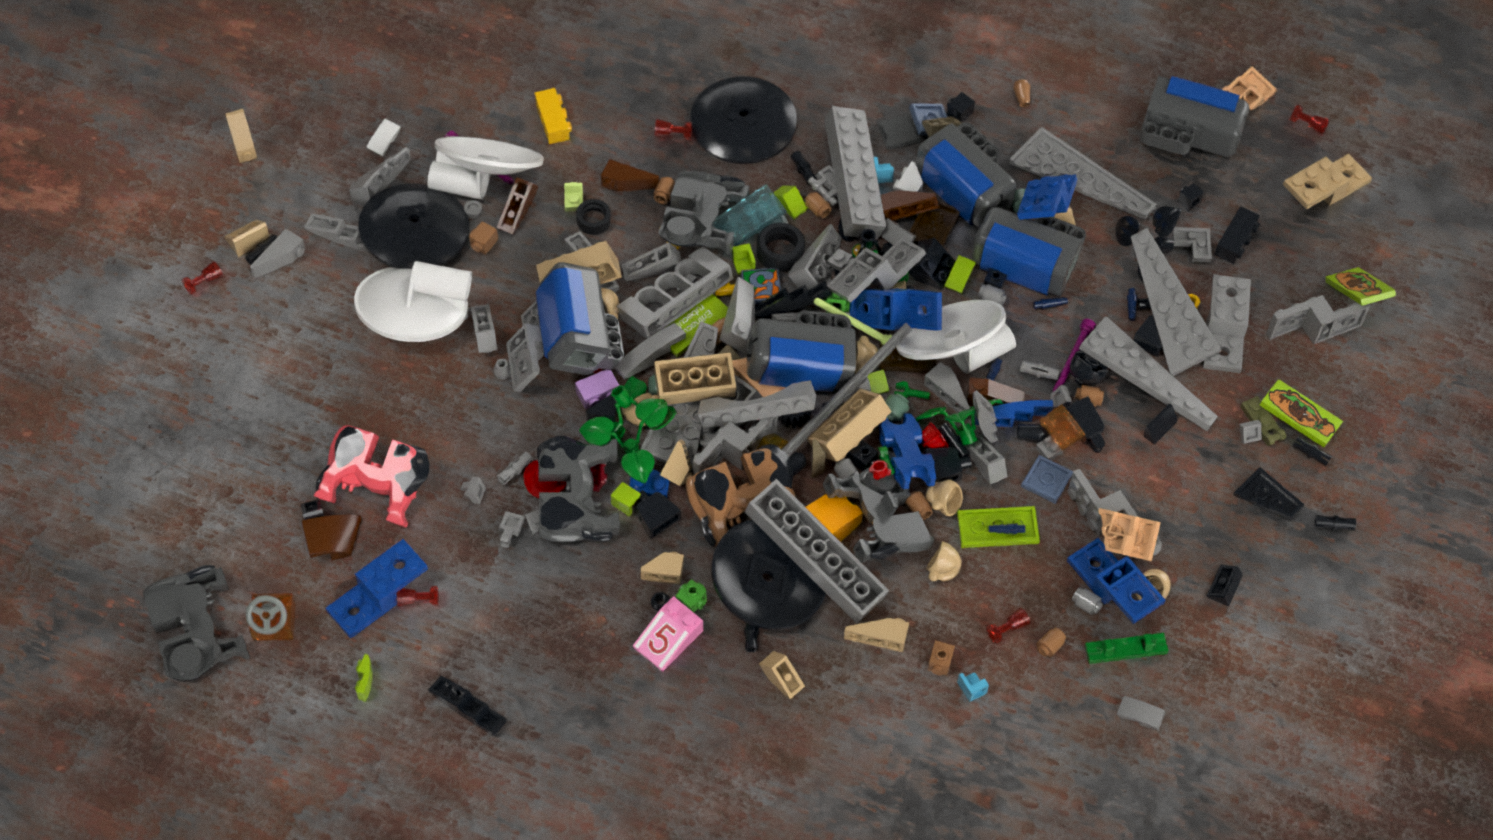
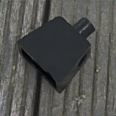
[924,448,972,482]
[636,490,681,539]

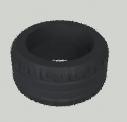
[757,222,805,272]

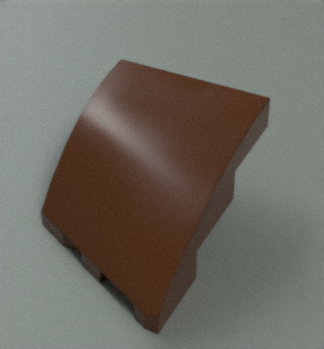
[302,515,362,560]

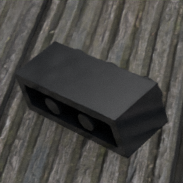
[1214,206,1261,264]

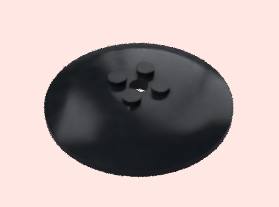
[690,76,797,164]
[358,183,469,269]
[711,520,826,630]

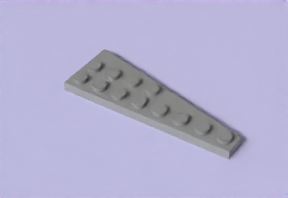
[1009,127,1157,219]
[1131,228,1221,376]
[1079,316,1218,431]
[640,321,718,474]

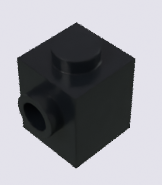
[947,92,975,123]
[848,440,879,472]

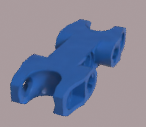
[878,413,936,489]

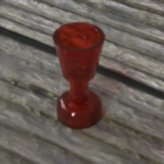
[1290,104,1330,135]
[655,118,692,139]
[181,261,223,295]
[397,586,439,607]
[986,607,1030,644]

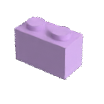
[575,370,619,410]

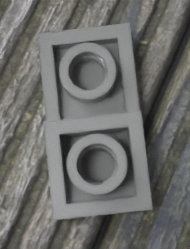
[880,218,916,245]
[1117,696,1165,730]

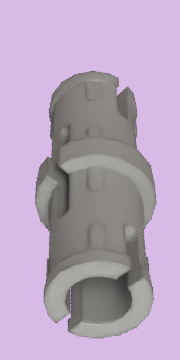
[1020,360,1060,381]
[496,451,533,485]

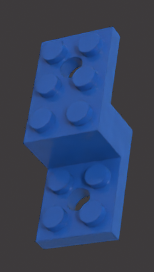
[1017,174,1077,219]
[850,288,942,331]
[1067,538,1165,624]
[325,539,428,639]

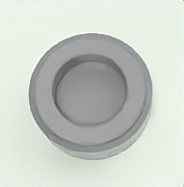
[464,200,483,219]

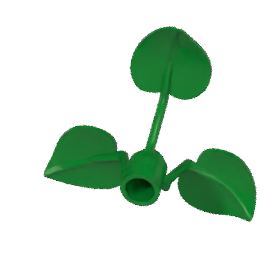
[610,376,677,441]
[579,398,668,483]
[915,399,1003,445]

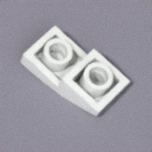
[366,119,401,157]

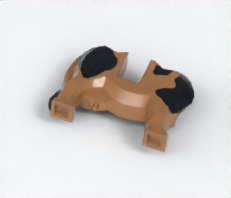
[686,444,795,546]

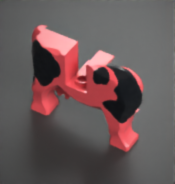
[313,425,430,528]

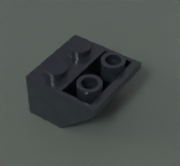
[909,238,956,290]

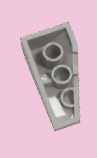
[349,147,411,207]
[719,277,755,355]

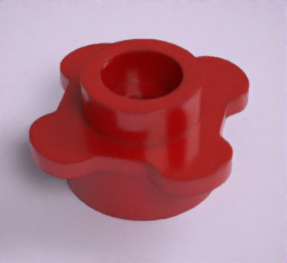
[869,460,891,480]

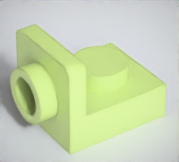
[564,182,583,211]

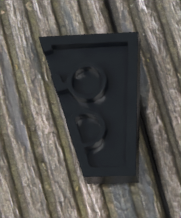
[1233,467,1304,520]

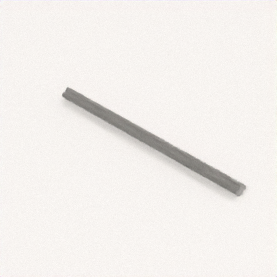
[781,323,912,456]

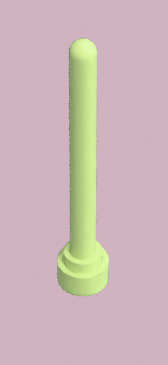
[814,298,893,345]

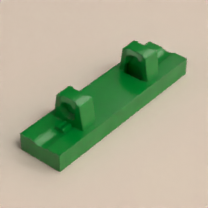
[1085,633,1169,664]

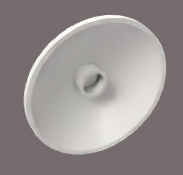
[428,137,544,200]
[354,261,472,342]
[896,300,1016,374]

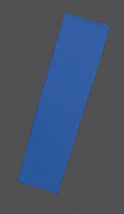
[975,400,1053,427]

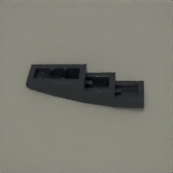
[755,281,831,317]
[428,676,507,736]

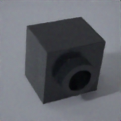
[1178,183,1204,211]
[983,268,1007,289]

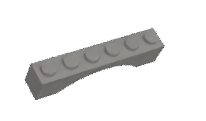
[698,380,816,429]

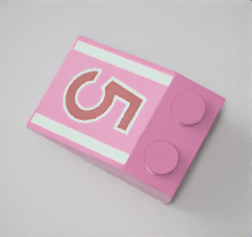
[633,596,703,672]

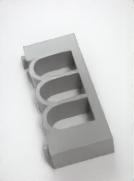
[617,246,734,339]

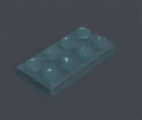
[713,184,787,247]

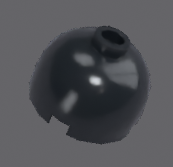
[1070,351,1109,386]

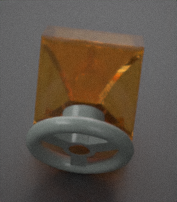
[246,593,296,641]

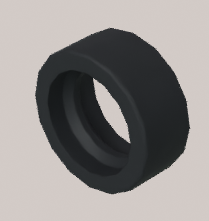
[576,199,611,235]

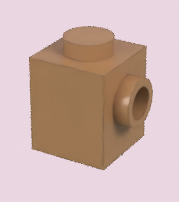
[469,221,498,255]
[928,641,955,675]

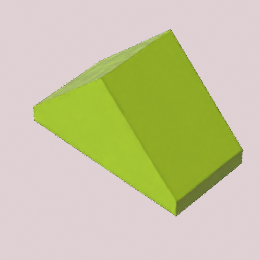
[770,186,807,219]

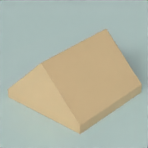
[224,219,270,257]

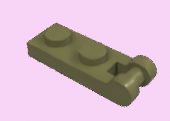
[1240,396,1286,446]

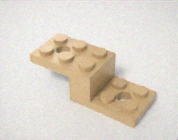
[1283,154,1372,210]

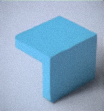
[874,157,894,183]
[957,673,989,702]

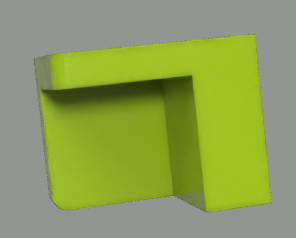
[732,243,756,275]
[611,482,640,516]

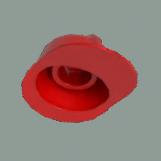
[922,422,949,448]

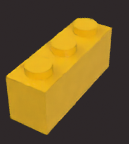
[534,88,572,144]

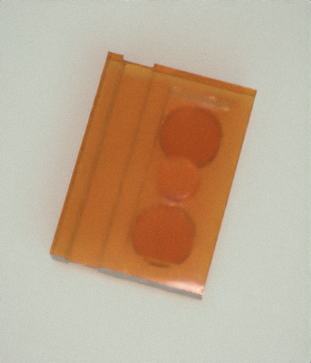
[1039,404,1085,452]

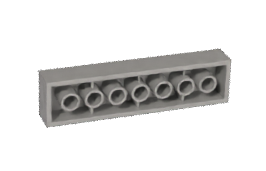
[824,106,886,239]
[745,479,889,624]

